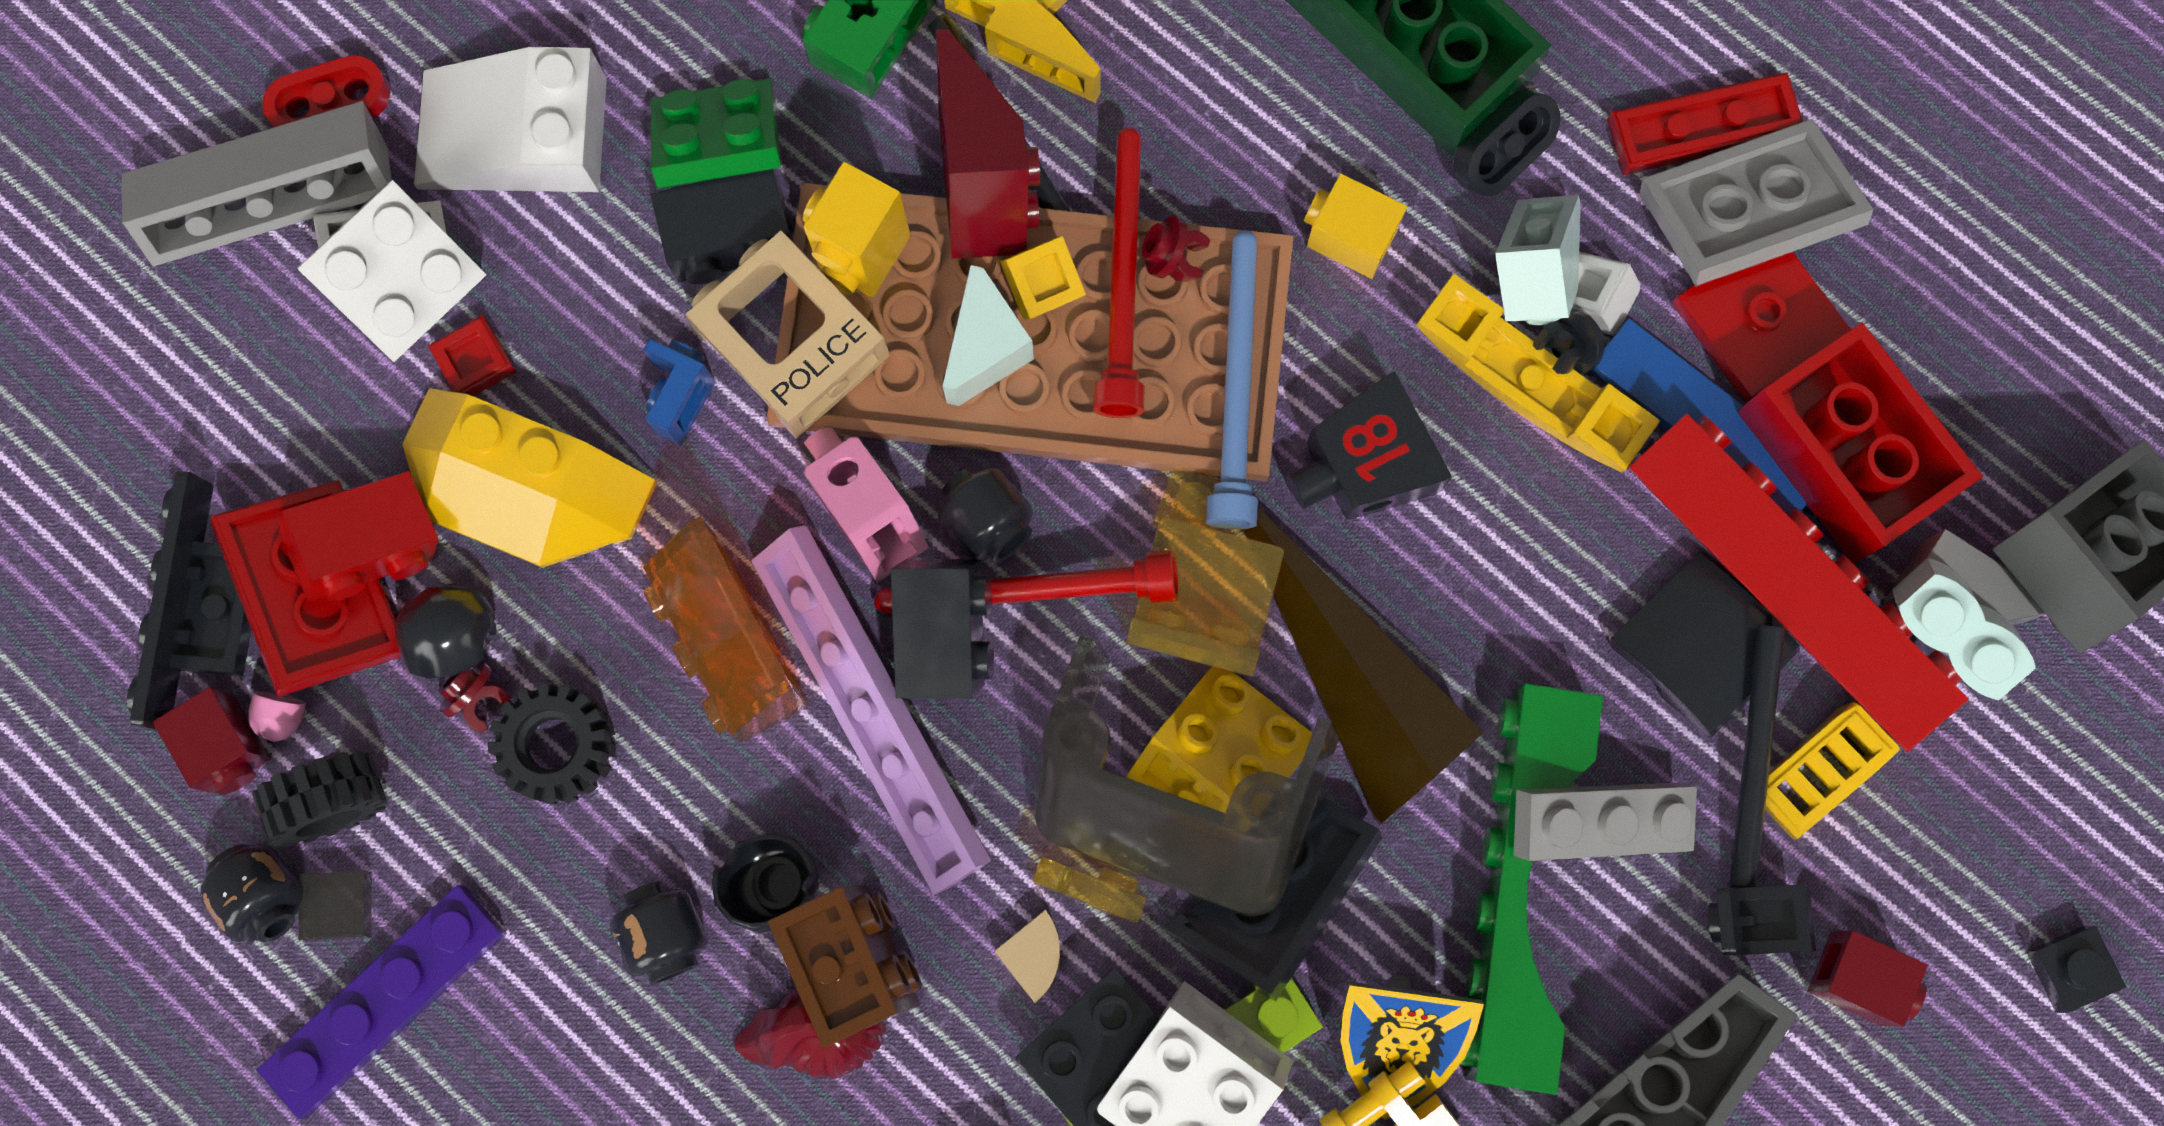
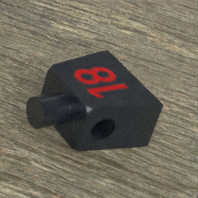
[1287,371,1452,520]

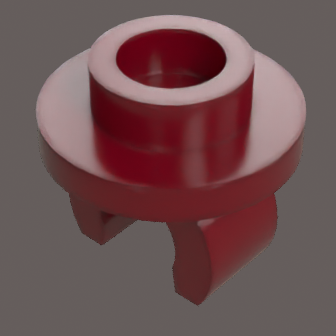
[1142,216,1210,282]
[439,662,512,733]

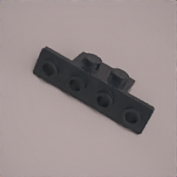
[127,471,252,732]

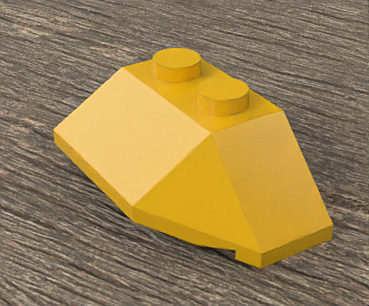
[402,388,658,568]

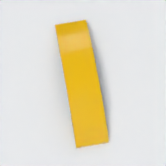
[1416,274,1660,473]

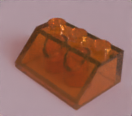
[643,516,809,743]

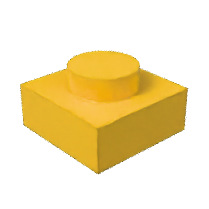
[1000,236,1086,320]

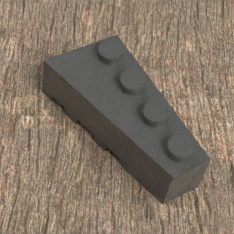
[1554,974,1798,1126]

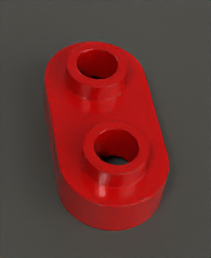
[262,55,390,127]

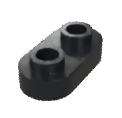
[1453,90,1560,196]

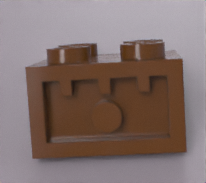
[767,886,922,1048]

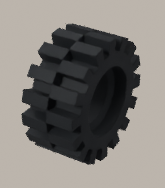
[488,683,616,804]
[252,751,388,847]

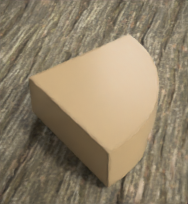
[994,910,1060,1004]

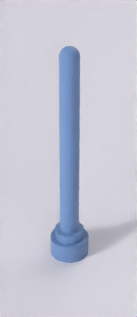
[1206,230,1258,529]

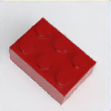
[1737,322,1983,564]

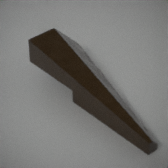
[1241,507,1484,825]

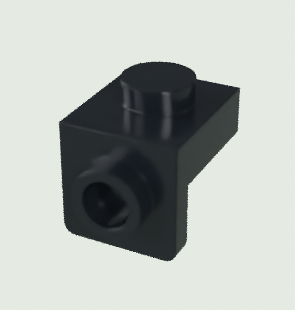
[1708,884,1816,956]

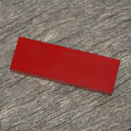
[1607,72,1803,175]

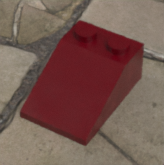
[936,29,1040,259]

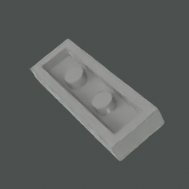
[1514,782,1697,861]

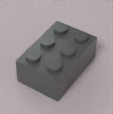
[1992,439,2164,654]

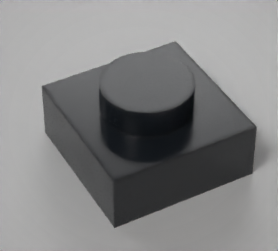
[2026,925,2126,1013]

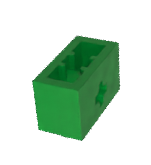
[802,0,935,99]

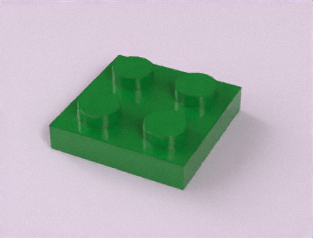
[651,78,781,189]

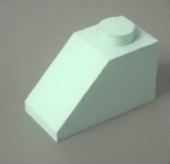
[1495,195,1581,325]

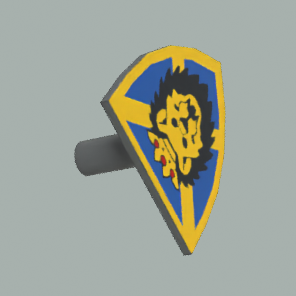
[1340,974,1484,1120]

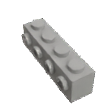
[122,101,392,267]

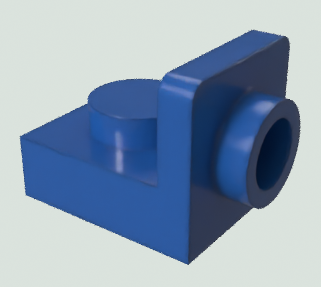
[643,339,715,446]

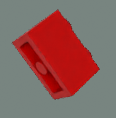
[279,471,439,602]

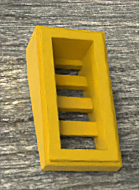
[1765,702,1900,840]

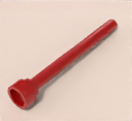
[1093,127,1145,418]
[874,550,1179,614]

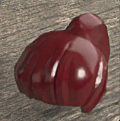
[734,987,887,1079]

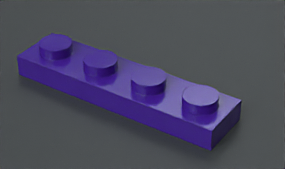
[256,885,507,1119]

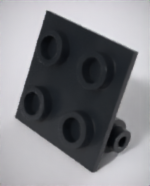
[1015,967,1160,1126]

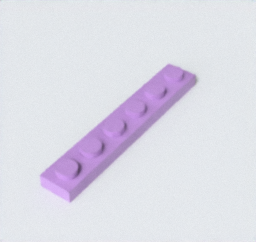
[751,525,991,895]

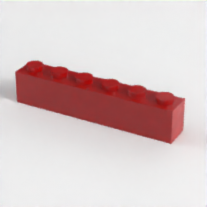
[1628,414,1969,752]

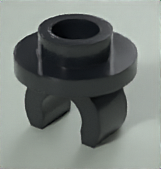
[1533,311,1604,374]

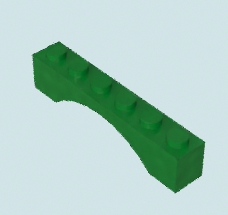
[1460,684,1603,1095]

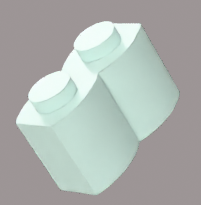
[1892,558,2036,700]

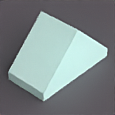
[942,265,1034,406]

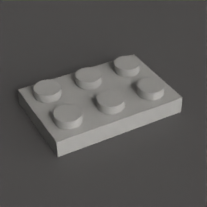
[1640,119,1874,286]

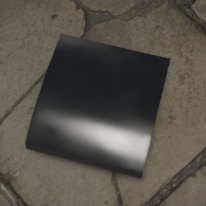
[1611,552,1800,738]

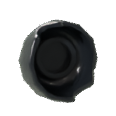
[395,583,497,679]
[712,832,819,934]

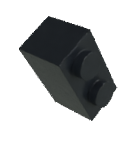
[650,169,793,284]
[891,559,994,699]

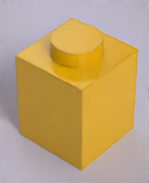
[1304,173,1408,279]

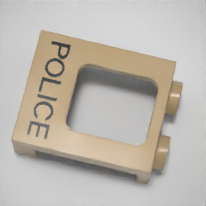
[685,231,890,439]

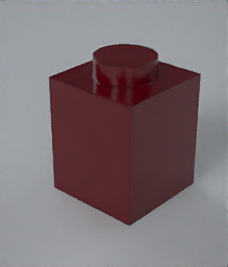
[152,687,272,795]
[1807,930,1928,1027]

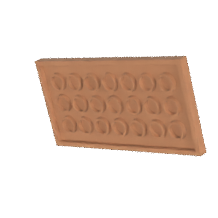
[767,183,1293,482]

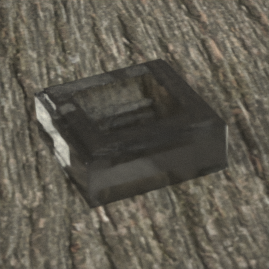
[298,870,372,941]

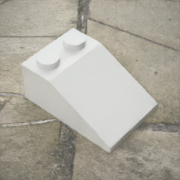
[414,47,607,192]

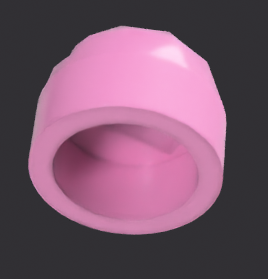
[248,691,306,742]

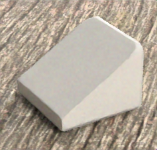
[1571,252,1640,336]

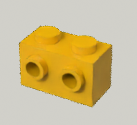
[803,161,911,298]

